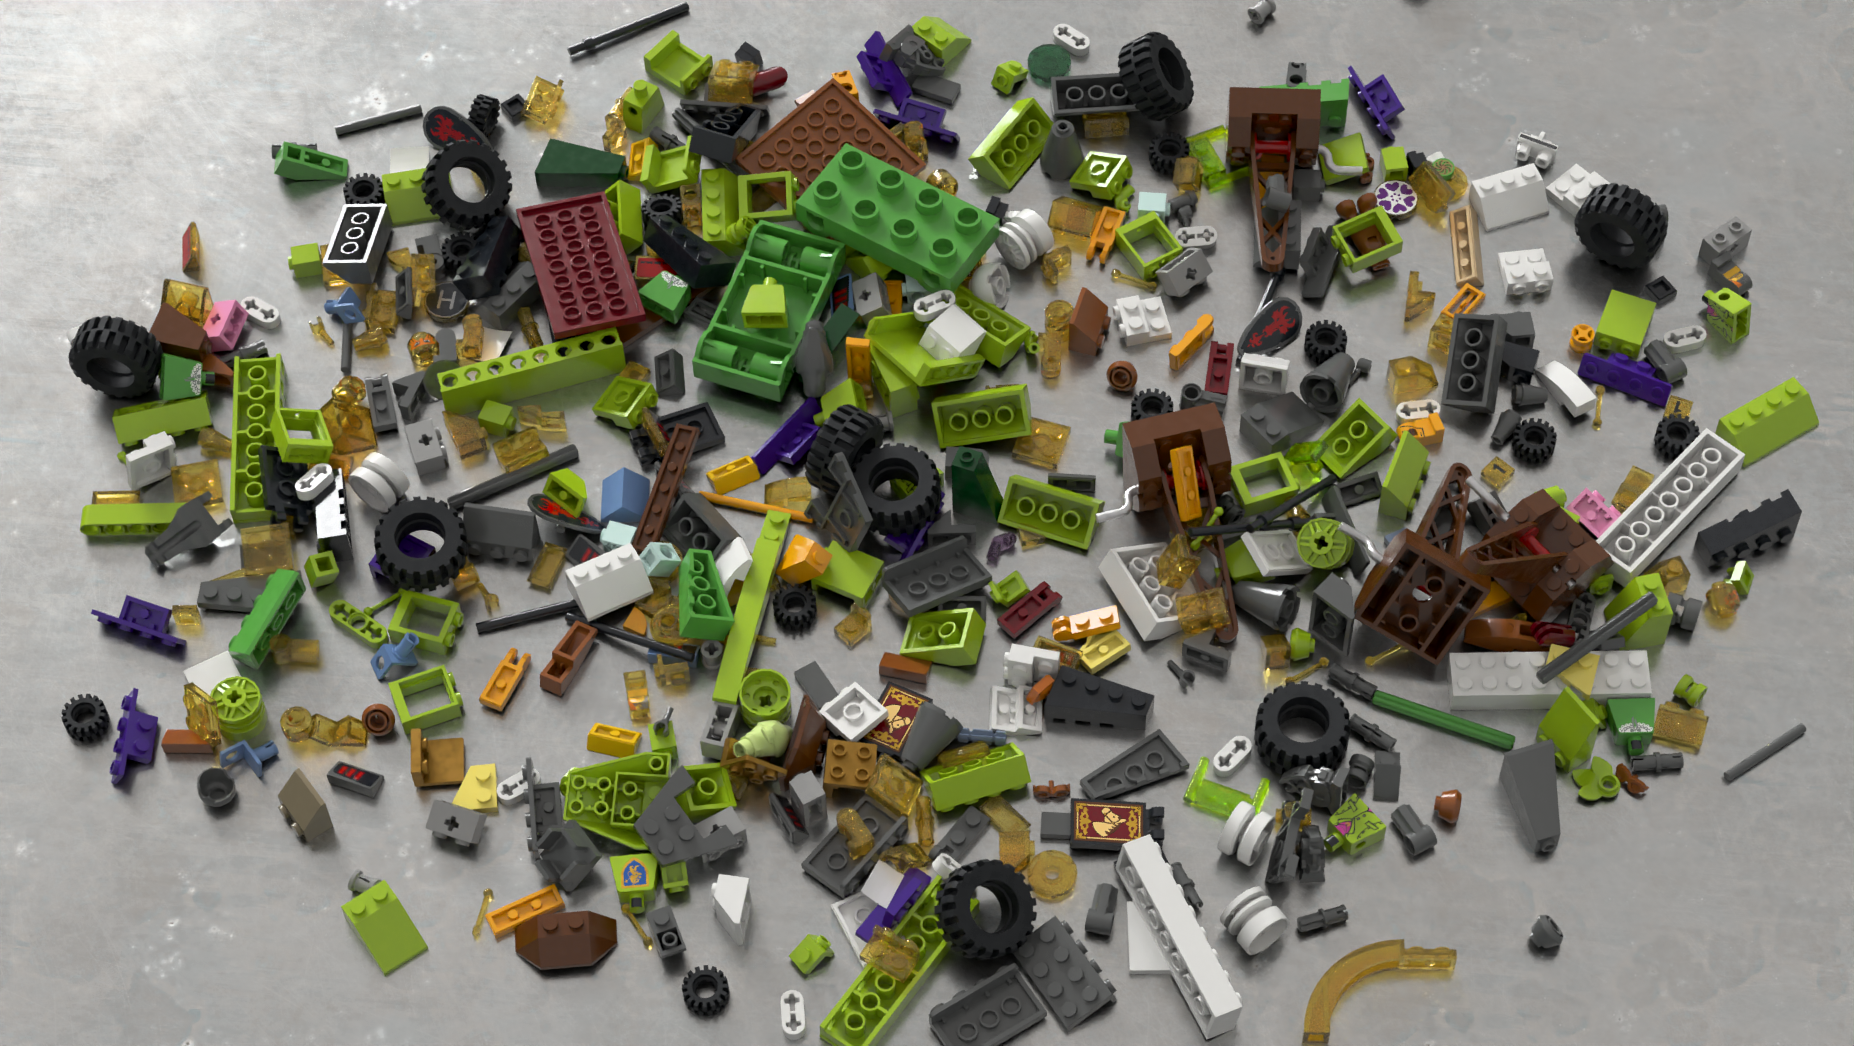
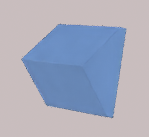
[601,467,650,522]

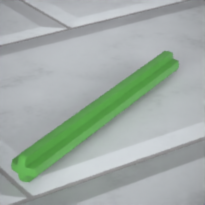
[1372,690,1515,750]

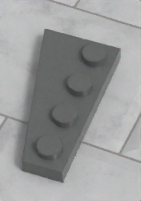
[197,570,302,616]
[1080,729,1190,800]

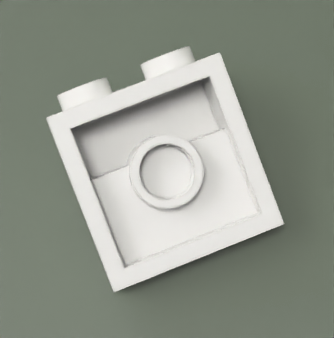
[1545,163,1610,217]
[1497,248,1554,295]
[1113,295,1172,346]
[125,431,177,491]
[1003,643,1060,688]
[819,682,889,742]

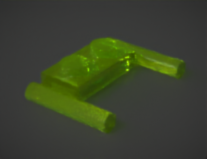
[1186,125,1249,189]
[1183,756,1270,816]

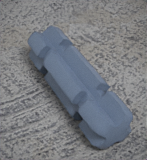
[958,728,1007,746]

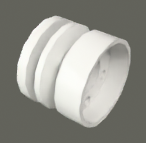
[995,209,1054,269]
[1220,886,1289,955]

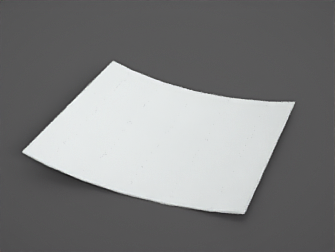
[390,146,429,173]
[458,324,512,361]
[861,858,904,909]

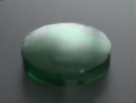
[1027,44,1071,83]

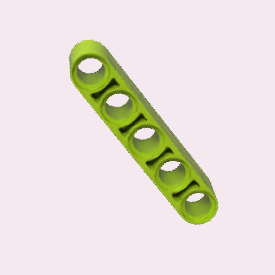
[80,502,187,536]

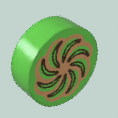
[1431,158,1455,181]

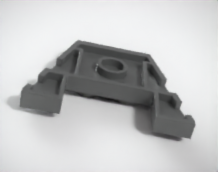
[804,452,873,552]
[633,765,739,868]
[1265,787,1314,884]

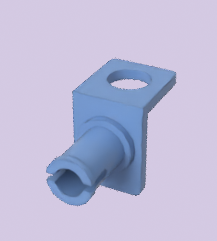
[324,287,365,324]
[370,632,419,679]
[220,740,279,778]

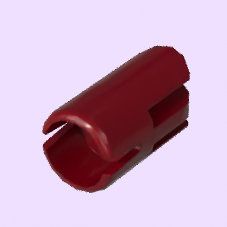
[746,66,788,97]
[1530,621,1576,648]

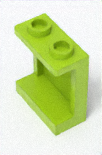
[643,30,713,96]
[640,135,702,194]
[1593,289,1656,358]
[811,540,885,611]

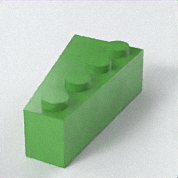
[1259,78,1349,127]
[678,548,735,641]

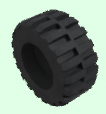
[1118,32,1194,121]
[421,139,512,230]
[1574,183,1667,269]
[68,316,164,398]
[805,404,884,497]
[852,443,942,537]
[374,496,468,592]
[1254,681,1351,775]
[934,859,1037,960]

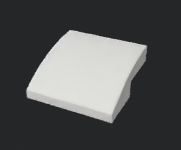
[715,537,753,597]
[989,685,1042,735]

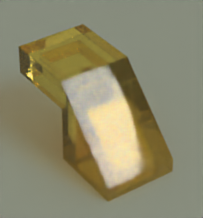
[308,713,367,747]

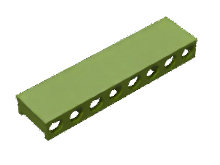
[437,327,627,419]
[230,353,285,524]
[819,875,980,1046]

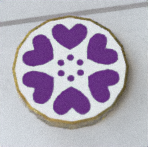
[1374,180,1419,220]

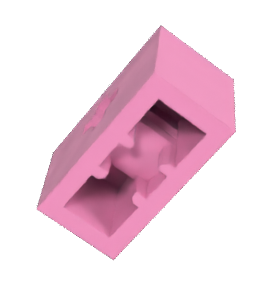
[203,300,249,352]

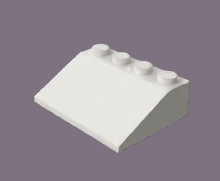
[1098,542,1207,641]

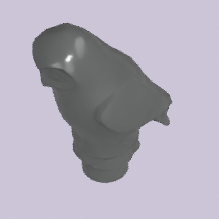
[795,320,833,398]

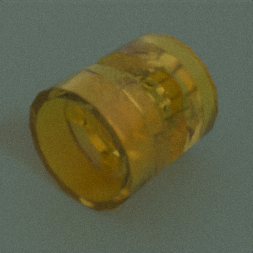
[1045,300,1074,343]

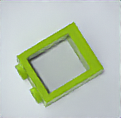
[738,171,799,224]
[1330,205,1403,273]
[1115,211,1183,281]
[270,407,334,464]
[1229,451,1301,518]
[388,590,464,655]
[388,665,463,735]

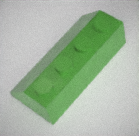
[228,569,306,671]

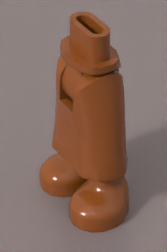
[1335,193,1390,270]

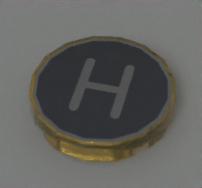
[424,281,470,323]

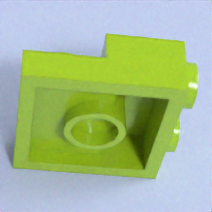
[1069,151,1133,200]
[592,376,659,429]

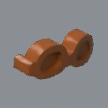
[1360,153,1374,184]
[1615,763,1649,794]
[1033,780,1070,798]

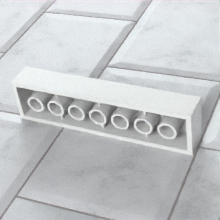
[1596,428,1745,587]
[1446,650,1652,710]
[1115,834,1243,1040]

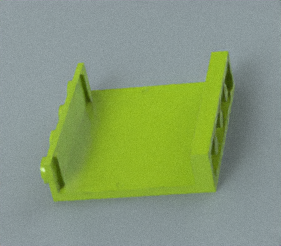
[864,310,985,387]

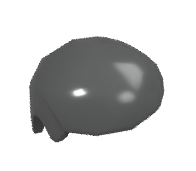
[197,767,235,807]

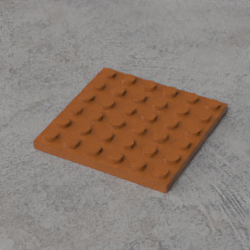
[735,78,926,240]

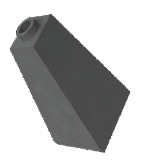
[1499,739,1561,852]

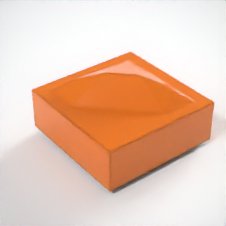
[1026,675,1055,705]

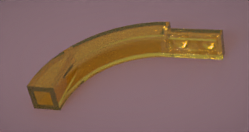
[1302,939,1457,1043]

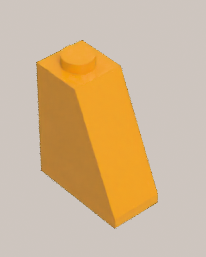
[775,534,833,586]

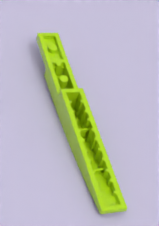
[712,510,791,705]

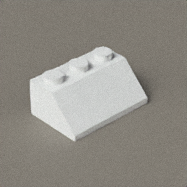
[1469,163,1550,232]
[565,543,654,622]

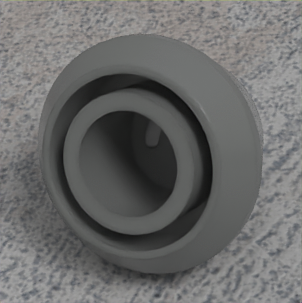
[1530,915,1563,948]

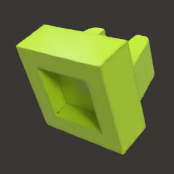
[1723,561,1754,595]

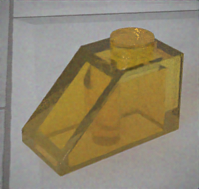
[1386,356,1438,395]
[442,410,489,460]
[1641,555,1691,596]
[999,831,1035,873]

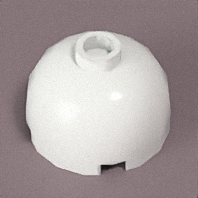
[969,263,1010,308]

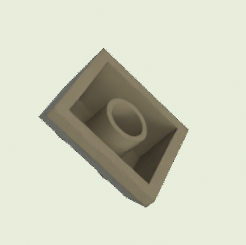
[278,768,333,842]

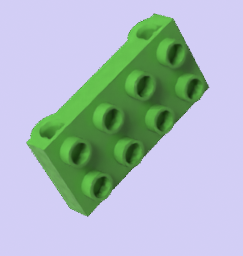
[796,143,1000,293]
[692,220,846,402]

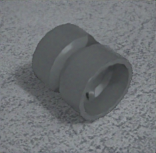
[1668,592,1703,632]

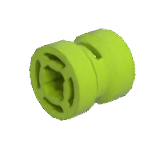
[726,216,756,246]
[1673,674,1708,708]

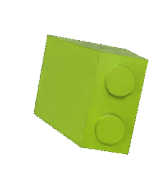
[1603,573,1673,651]

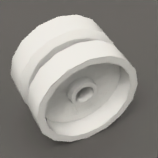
[348,452,410,512]
[1217,801,1275,866]

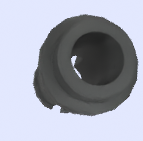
[1168,190,1198,214]

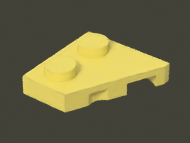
[1077,630,1131,675]
[1546,644,1600,700]
[452,763,498,813]

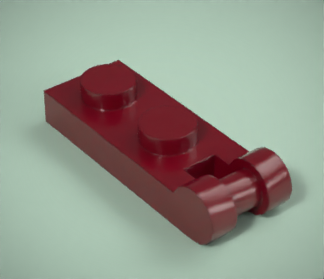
[1204,341,1234,396]
[997,581,1063,639]

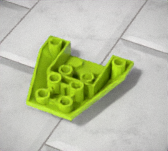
[563,752,671,851]

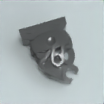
[879,24,946,76]
[1279,765,1350,814]
[1295,825,1325,883]

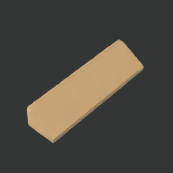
[1450,205,1484,287]

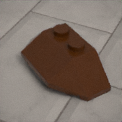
[779,694,830,792]
[515,911,618,970]

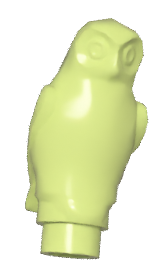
[733,720,793,758]

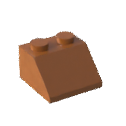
[1069,287,1111,356]

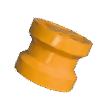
[1569,324,1595,353]

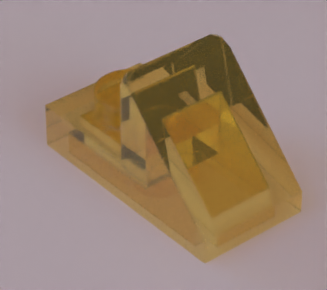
[1404,271,1436,322]

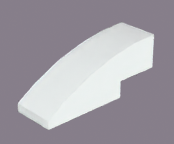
[1535,360,1597,418]

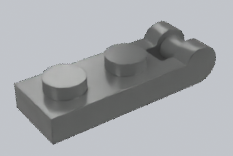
[364,373,398,432]
[928,805,991,862]

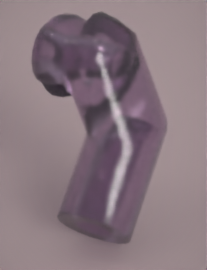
[986,532,1017,562]

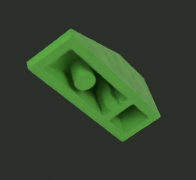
[274,141,348,180]

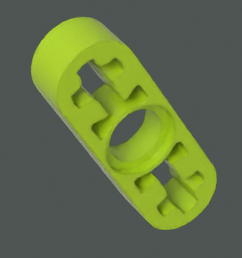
[329,600,389,649]

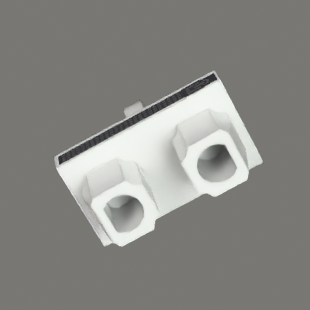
[1516,131,1558,169]

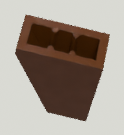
[149,302,212,363]

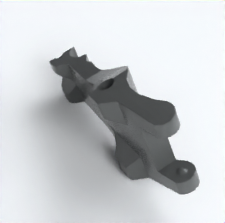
[145,491,233,566]

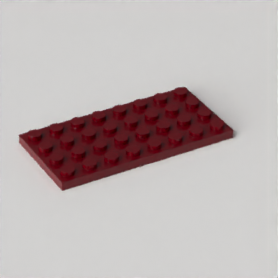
[516,191,646,340]

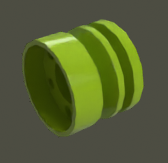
[1297,518,1355,570]
[739,669,791,729]
[209,676,268,742]

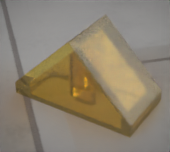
[1260,634,1291,670]

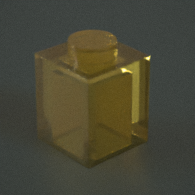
[1173,156,1204,192]

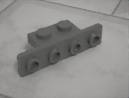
[680,83,770,118]
[1299,225,1346,297]
[1312,486,1370,576]
[522,757,563,859]

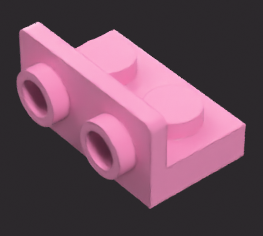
[1566,487,1622,538]

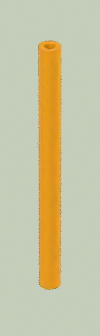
[699,491,814,523]

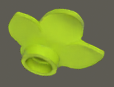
[1572,756,1621,800]

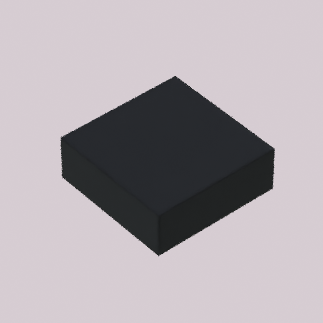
[500,93,532,122]
[1644,276,1677,306]

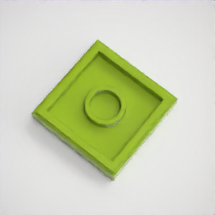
[1319,132,1370,185]

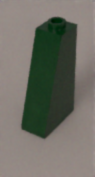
[534,138,629,187]
[793,303,867,385]
[951,446,1003,525]

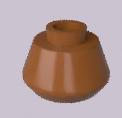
[1106,361,1138,391]
[362,703,395,736]
[1434,789,1462,823]

